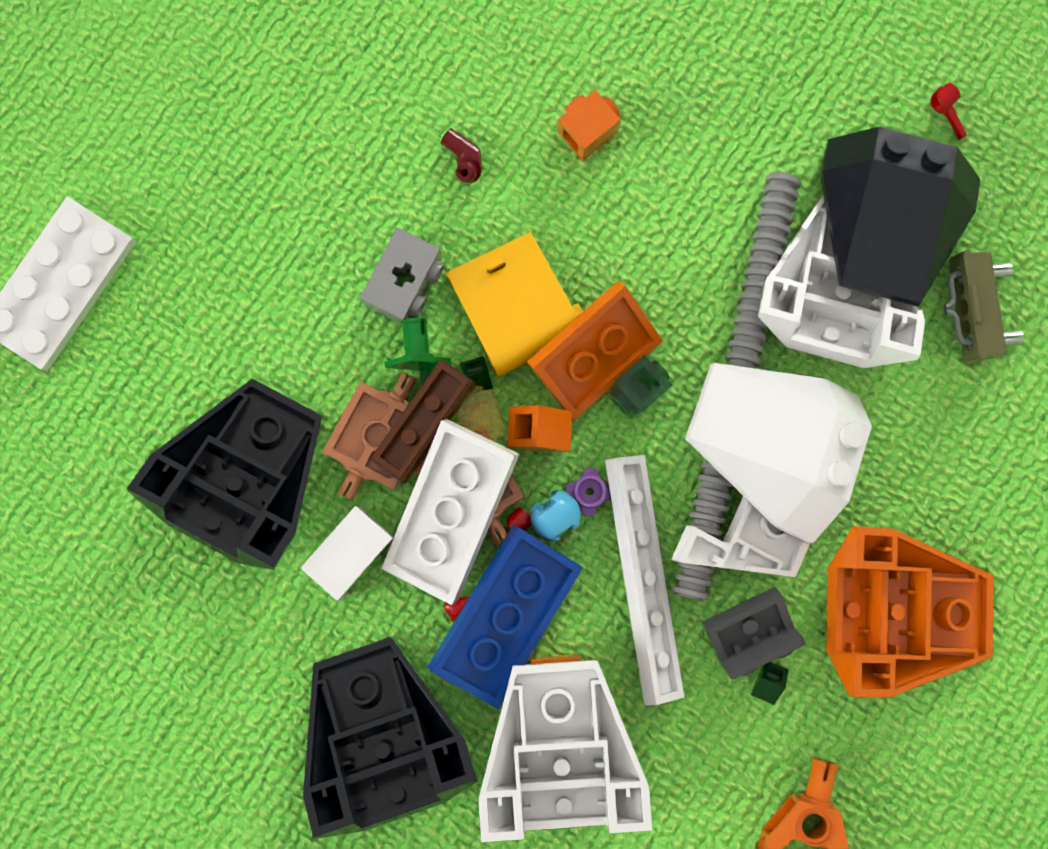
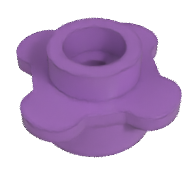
[566,468,611,516]

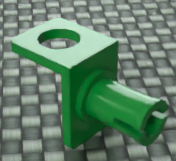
[385,318,451,386]

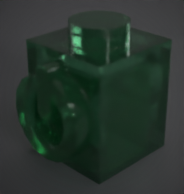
[607,355,672,420]

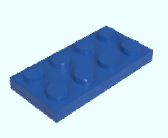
[427,525,583,709]

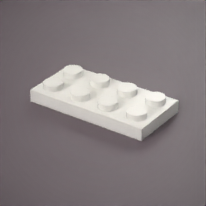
[0,196,137,372]
[381,419,520,605]

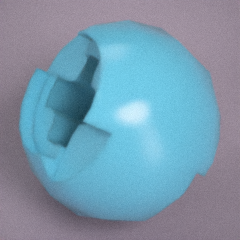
[530,490,581,542]

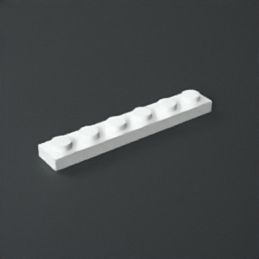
[605,455,685,706]

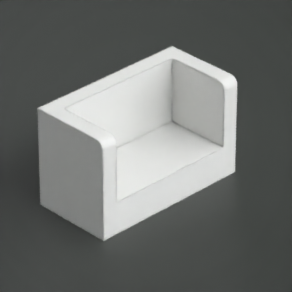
[301,506,394,601]

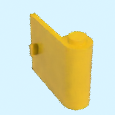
[446,232,583,377]

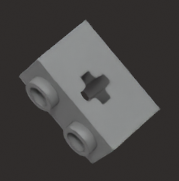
[360,227,445,324]

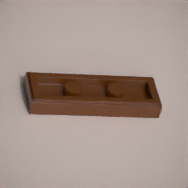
[370,359,476,484]

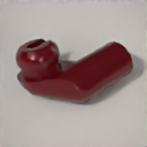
[440,128,482,183]

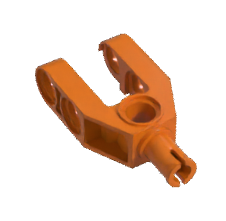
[757,757,849,849]

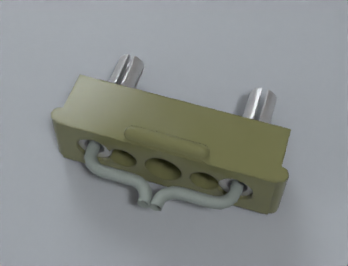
[943,249,1024,365]

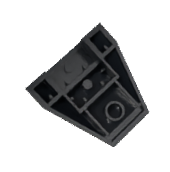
[820,126,981,307]
[127,379,322,570]
[303,637,478,839]

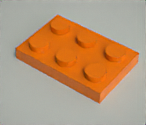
[527,281,663,421]

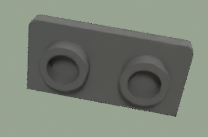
[702,587,805,679]

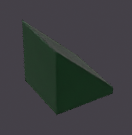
[460,356,494,398]
[751,662,788,705]

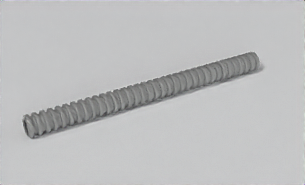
[672,172,801,601]

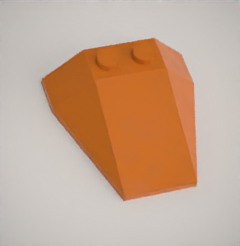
[826,526,994,698]

